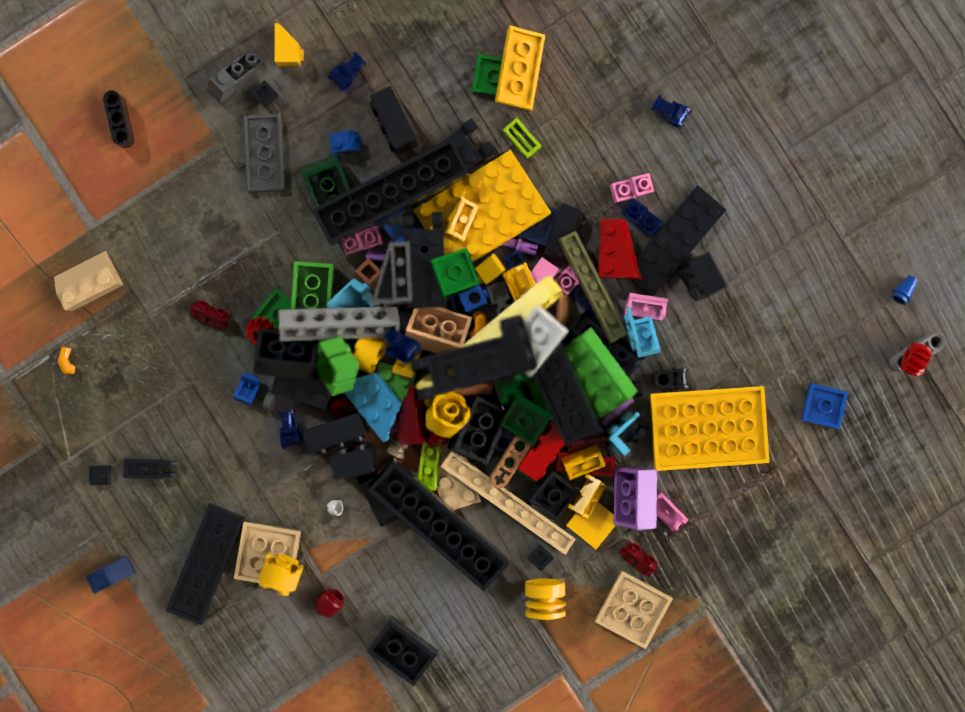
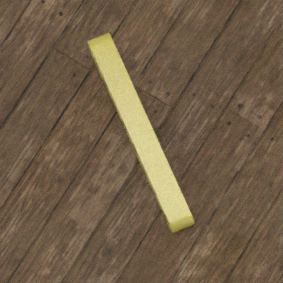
[416,276,563,403]

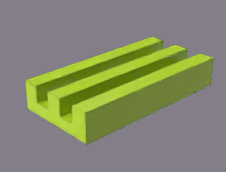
[502,117,542,159]

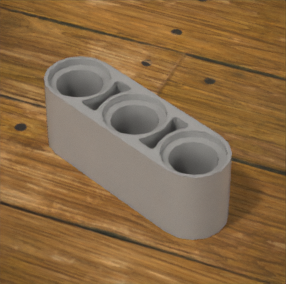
[890,334,946,371]

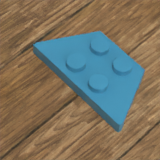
[344,373,402,442]

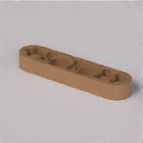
[490,435,532,488]

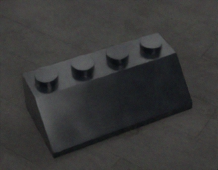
[561,310,646,378]

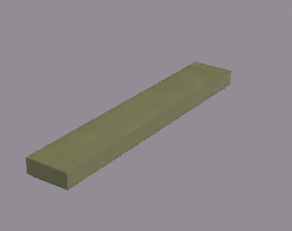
[558,231,628,343]

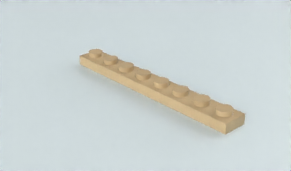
[440,451,576,555]

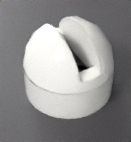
[327,500,343,516]

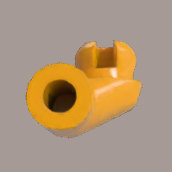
[468,311,486,338]
[58,346,75,374]

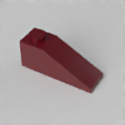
[397,384,428,445]

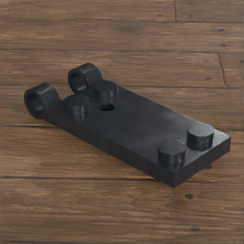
[419,118,496,205]
[403,212,447,309]
[410,336,513,400]

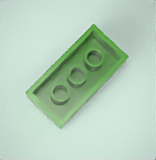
[291,261,335,341]
[564,328,637,418]

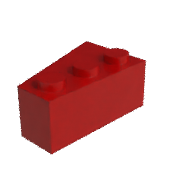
[598,219,642,279]
[517,420,564,481]

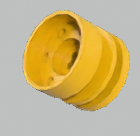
[525,578,566,620]

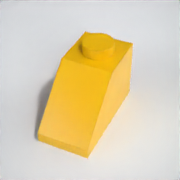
[275,23,304,67]
[475,254,506,285]

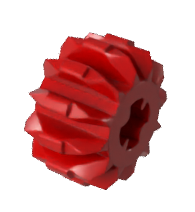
[245,316,279,348]
[900,342,932,376]

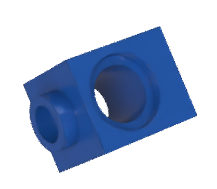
[458,285,489,313]

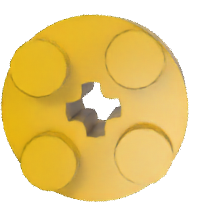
[351,338,390,374]
[426,392,470,438]
[259,553,304,595]

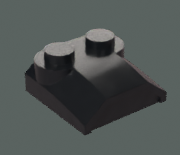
[527,469,581,522]

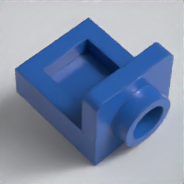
[329,130,361,154]
[233,373,261,406]

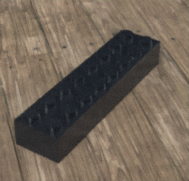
[312,138,469,247]
[368,457,510,592]

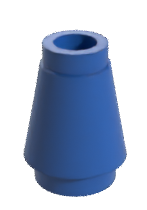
[892,275,918,305]

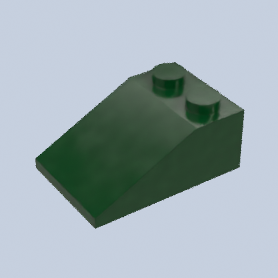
[301,154,351,207]

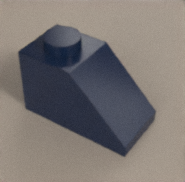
[86,556,136,594]

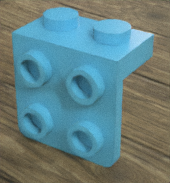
[327,278,380,309]
[624,307,661,358]
[606,411,640,456]

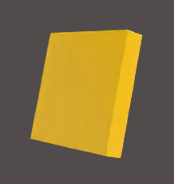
[566,502,616,549]

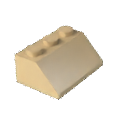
[54,251,123,311]

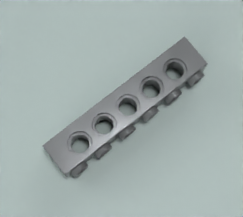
[279,307,400,341]

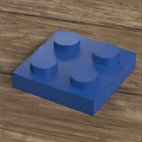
[801,383,849,429]

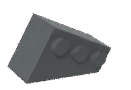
[371,242,412,305]

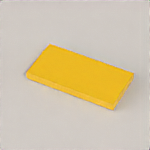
[495,26,545,111]

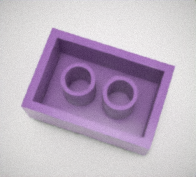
[614,466,658,530]

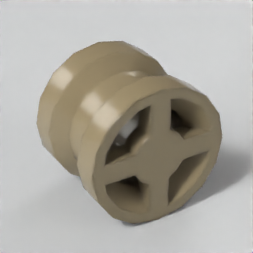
[386,437,409,459]

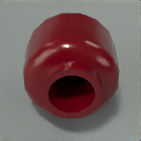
[315,588,344,617]

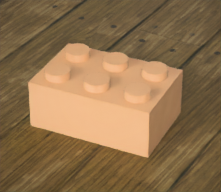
[404,307,472,354]

